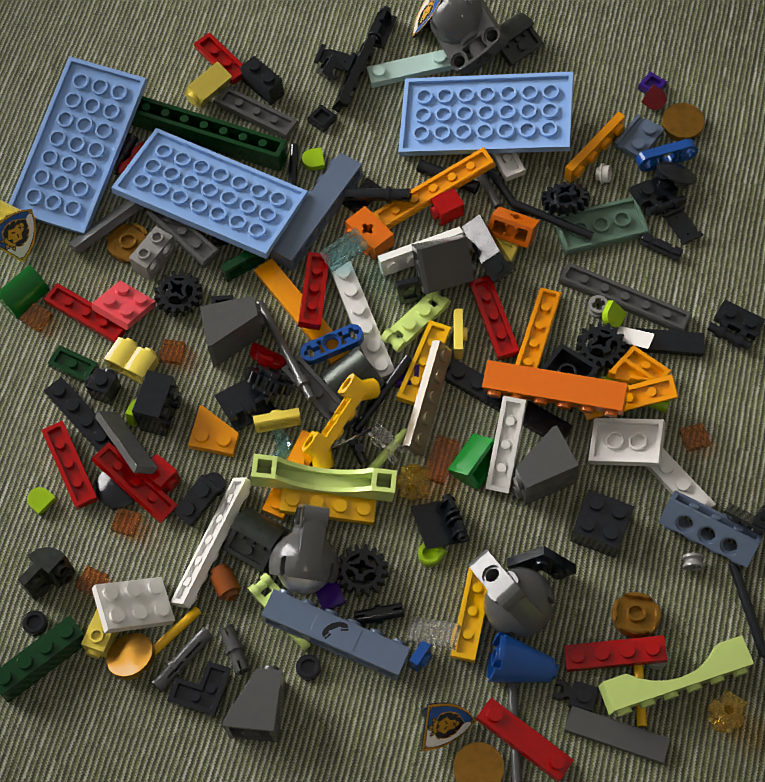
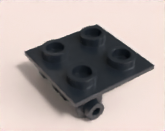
[214,379,276,431]
[410,493,470,550]
[724,503,765,536]

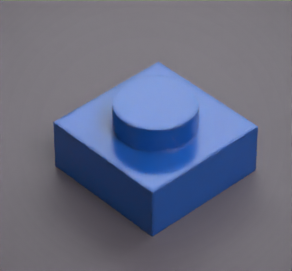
[409,640,433,672]

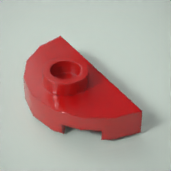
[249,342,287,369]

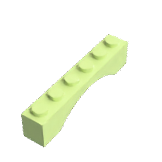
[251,454,397,502]
[598,635,754,717]

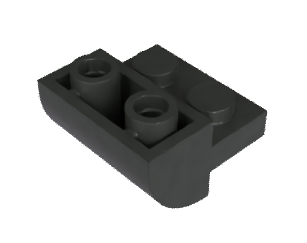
[493,13,544,67]
[321,347,385,402]
[223,507,290,572]
[17,547,75,601]

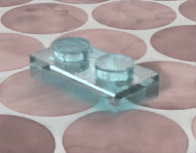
[319,228,369,272]

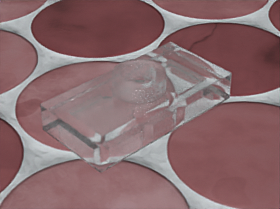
[407,617,461,650]

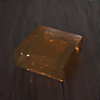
[20,302,53,332]
[158,339,186,365]
[679,423,711,453]
[110,508,142,538]
[75,565,109,596]

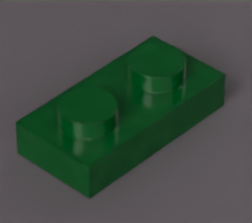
[220,250,265,283]
[47,345,99,384]

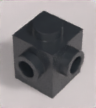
[86,367,122,406]

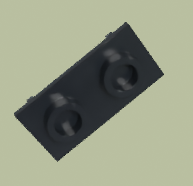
[367,6,397,49]

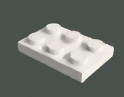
[588,418,666,467]
[92,577,175,634]

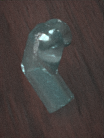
[271,429,291,459]

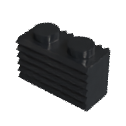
[240,56,284,105]

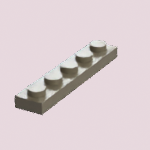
[402,340,452,455]

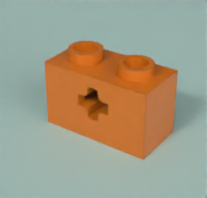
[345,206,394,260]
[488,206,540,248]

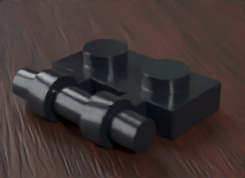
[629,177,686,216]
[707,300,765,351]

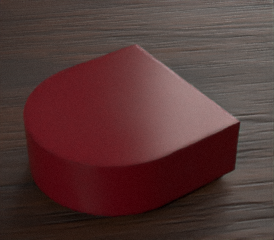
[641,84,667,110]

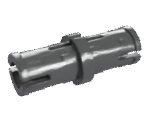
[219,624,250,675]

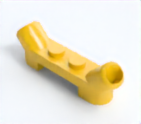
[302,374,380,469]

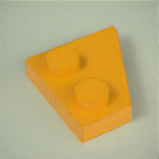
[607,345,671,384]
[188,405,240,457]

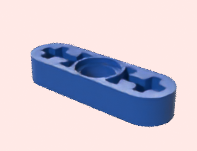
[635,139,698,172]
[300,324,364,365]

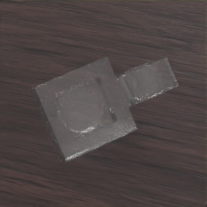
[367,423,408,464]

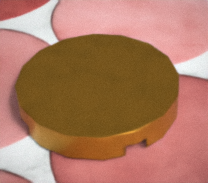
[661,103,705,141]
[107,222,148,263]
[611,592,661,638]
[106,632,156,681]
[453,742,504,782]

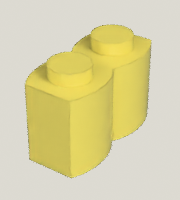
[104,337,159,384]

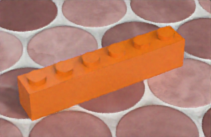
[482,360,629,418]

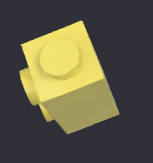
[185,61,232,109]
[81,609,120,659]

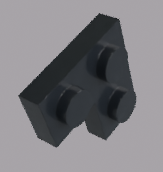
[507,546,576,580]
[167,661,232,718]

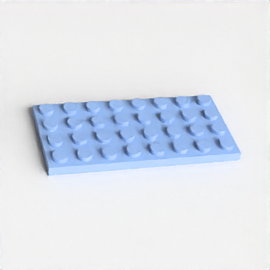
[9,56,148,234]
[398,71,574,156]
[111,128,308,259]

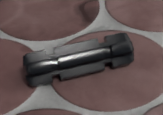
[640,233,683,261]

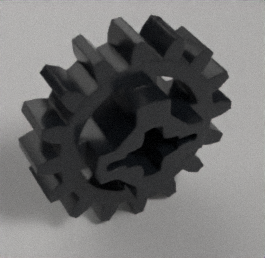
[542,182,590,216]
[154,270,203,317]
[576,322,626,371]
[244,366,294,397]
[337,544,388,597]

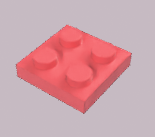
[92,280,155,330]

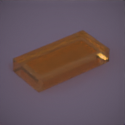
[422,435,461,486]

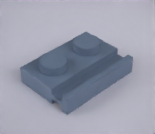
[614,114,664,159]

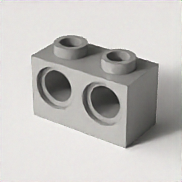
[129,226,177,281]

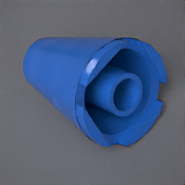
[487,632,559,683]

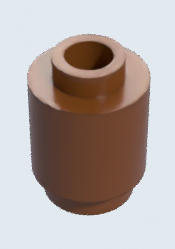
[210,564,242,602]

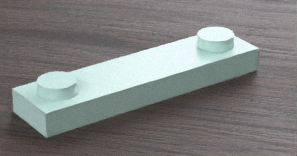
[367,50,452,88]

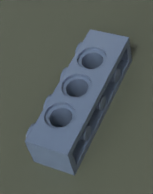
[658,490,764,567]

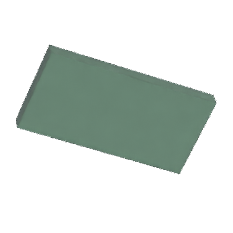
[554,197,650,256]

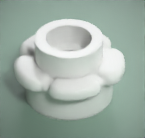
[595,163,612,185]

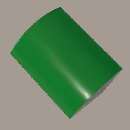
[0,265,50,319]
[448,433,494,489]

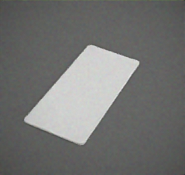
[617,326,654,349]

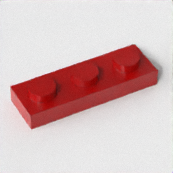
[194,32,243,85]

